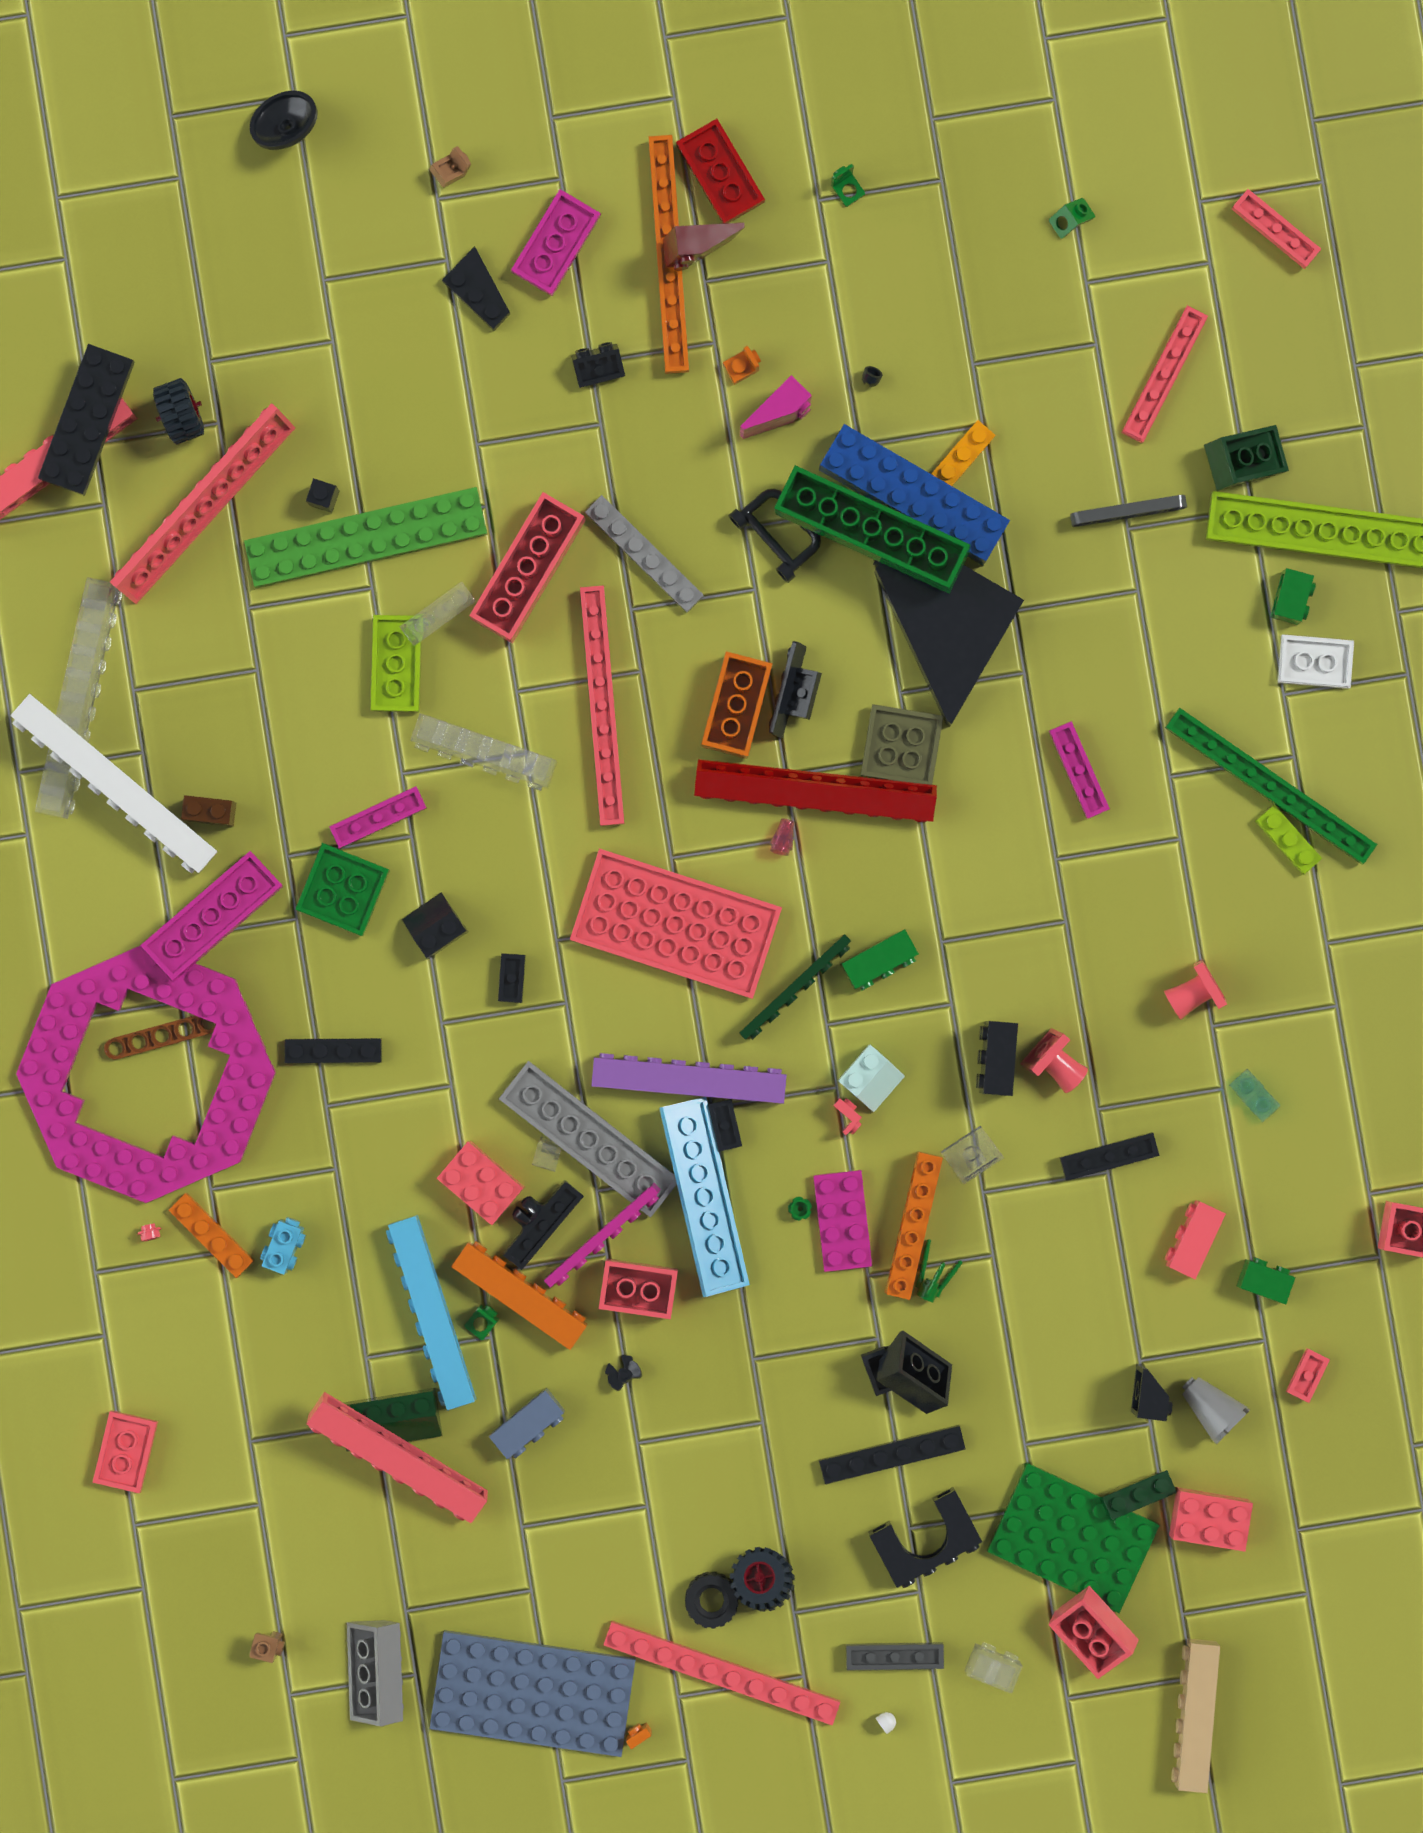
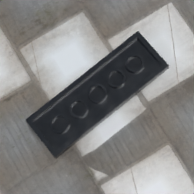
[38,344,135,496]

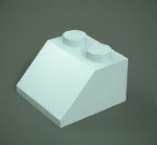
[837,1045,905,1112]

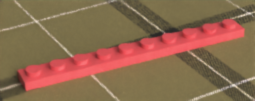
[580,585,625,826]
[604,1621,841,1726]

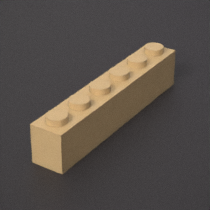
[1171,1638,1220,1793]

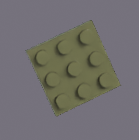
[860,704,943,785]

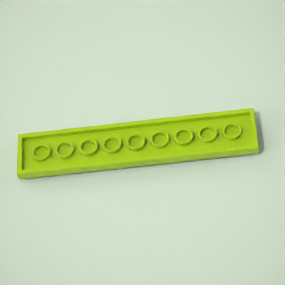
[1206,491,1423,568]

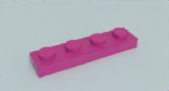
[1049,721,1110,819]
[329,786,427,849]

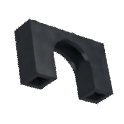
[868,1487,982,1588]

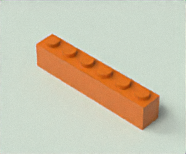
[451,1241,588,1350]

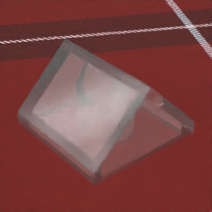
[941,1126,1004,1185]

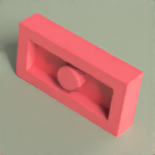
[1286,1348,1330,1403]

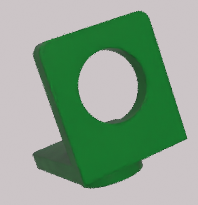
[831,164,865,207]
[1049,198,1096,239]
[464,1304,499,1340]

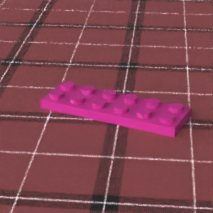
[140,851,283,982]

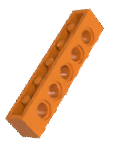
[885,1151,943,1300]

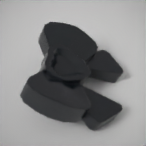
[605,1355,642,1391]

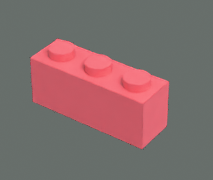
[1165,1200,1226,1280]

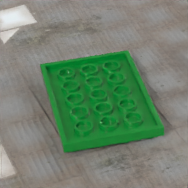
[987,1462,1160,1614]

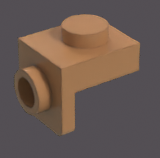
[429,146,471,188]
[249,1631,285,1663]

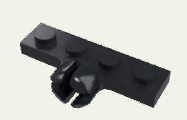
[502,1180,584,1270]

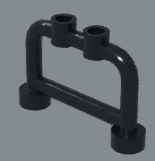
[728,488,821,583]

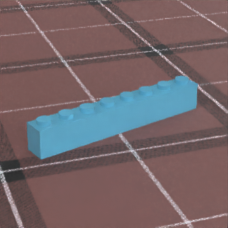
[386,1215,477,1410]

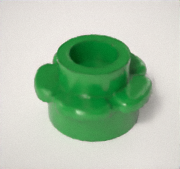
[788,1197,812,1221]

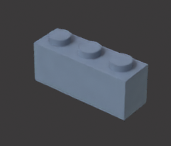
[489,1388,565,1459]

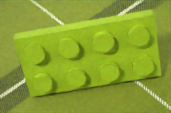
[371,615,422,712]

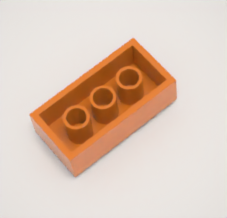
[701,651,773,759]

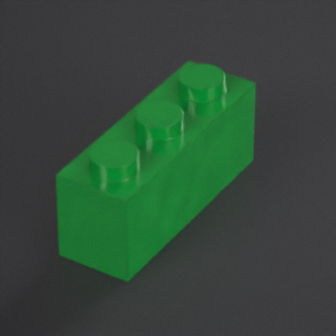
[841,929,919,991]

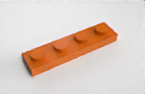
[169,1193,255,1278]

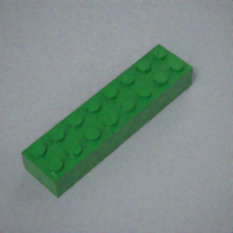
[774,465,970,594]

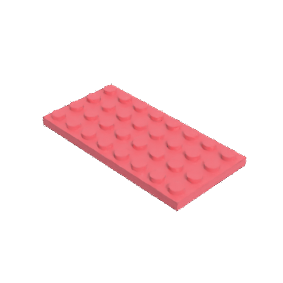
[570,848,782,999]

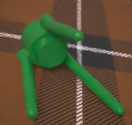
[915,1239,962,1303]

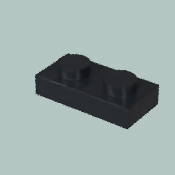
[498,953,526,1003]
[708,1099,742,1151]

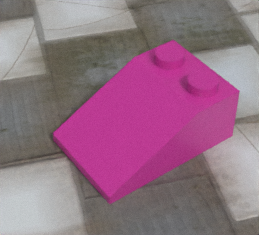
[740,375,812,439]

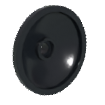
[250,90,318,150]

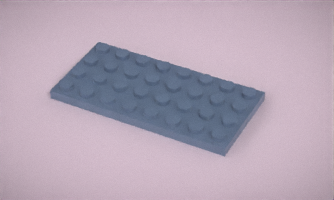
[429,1630,636,1757]

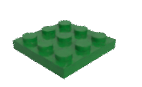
[295,843,390,936]

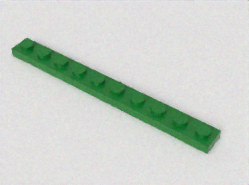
[1165,708,1378,865]

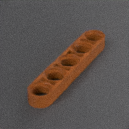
[104,1015,216,1059]

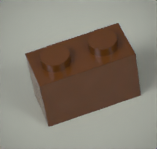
[181,795,236,827]

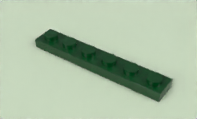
[739,934,851,1040]

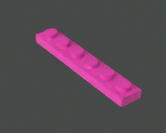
[544,1183,661,1288]

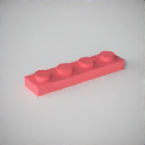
[1232,189,1321,269]

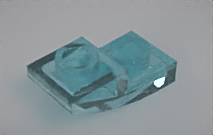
[1229,1069,1281,1122]

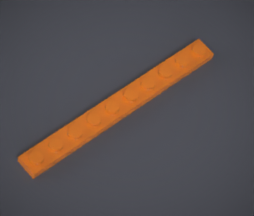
[649,135,689,374]

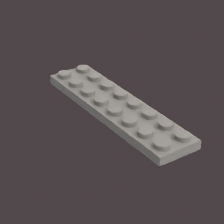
[499,1061,677,1218]

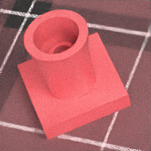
[1164,959,1227,1020]
[1020,1028,1088,1093]

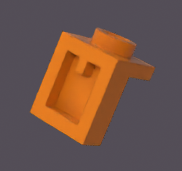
[723,346,761,385]

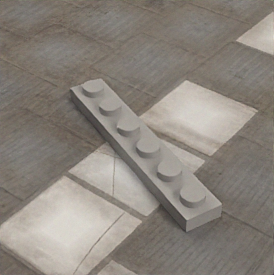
[585,495,704,613]

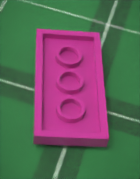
[511,189,601,296]
[813,1170,872,1272]

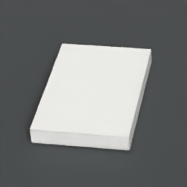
[1277,635,1354,689]

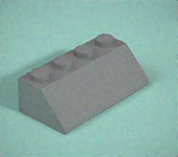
[347,1620,404,1726]

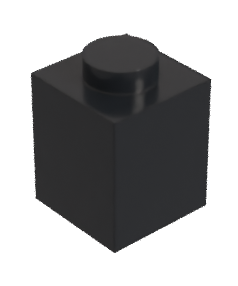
[306,478,340,513]

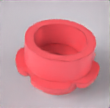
[137,1223,161,1242]

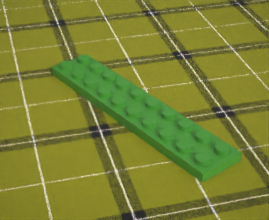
[244,487,488,588]

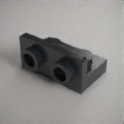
[571,342,625,388]

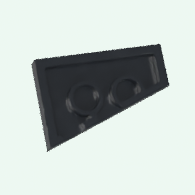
[442,246,510,331]

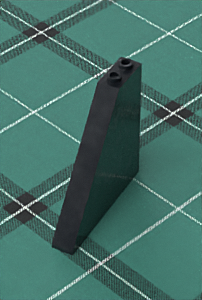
[873,560,1024,726]

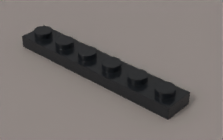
[819,1425,966,1484]

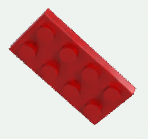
[676,118,765,224]

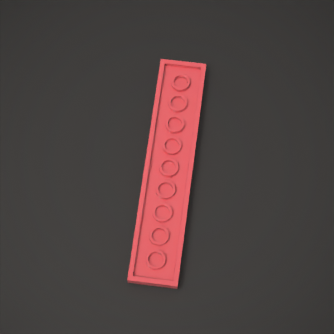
[110,403,295,604]

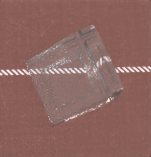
[532,1137,562,1172]

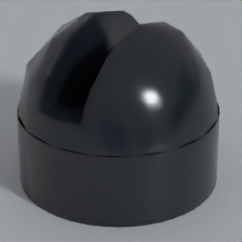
[862,366,883,387]

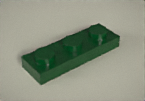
[1100,1470,1177,1521]

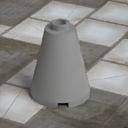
[1182,1377,1250,1445]

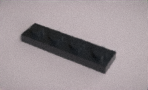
[285,1038,382,1063]
[1059,1132,1160,1181]

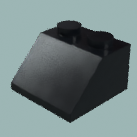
[402,892,468,959]
[1131,1364,1173,1421]

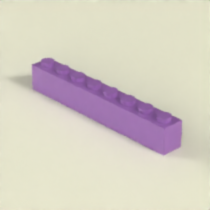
[591,1053,787,1104]

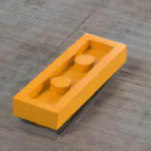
[931,420,996,486]

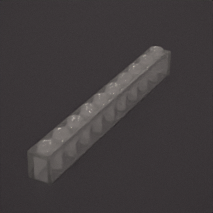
[35,577,122,819]

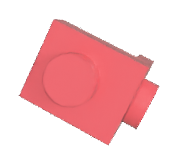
[833,1098,862,1135]

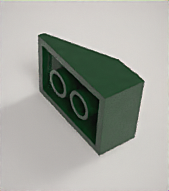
[1204,425,1289,491]

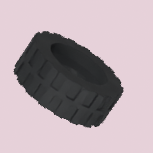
[685,1571,738,1629]

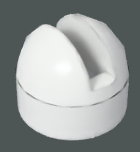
[876,1712,896,1734]

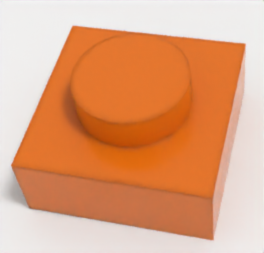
[626,1722,652,1749]

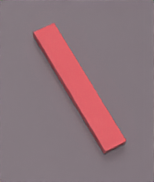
[1121,305,1208,443]

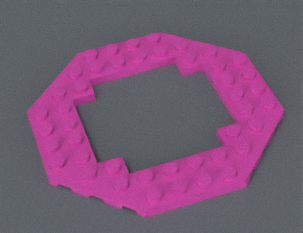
[16,946,276,1203]

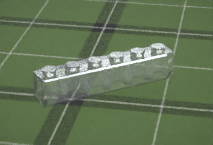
[410,713,557,791]

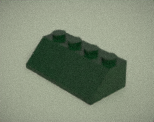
[344,1388,443,1452]

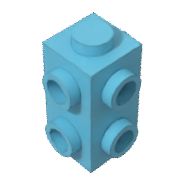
[260,1217,306,1275]

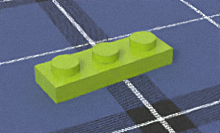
[1255,805,1323,875]

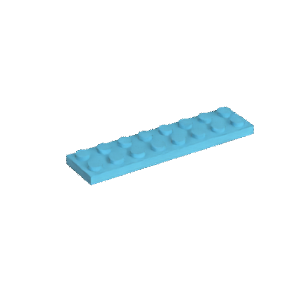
[659,1097,750,1297]

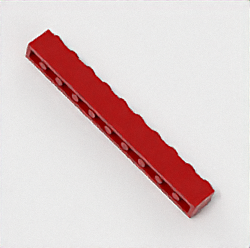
[694,759,937,823]

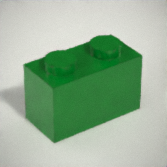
[1270,568,1316,625]
[1236,1257,1296,1305]

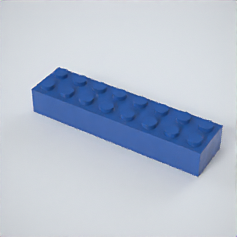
[819,424,1010,566]

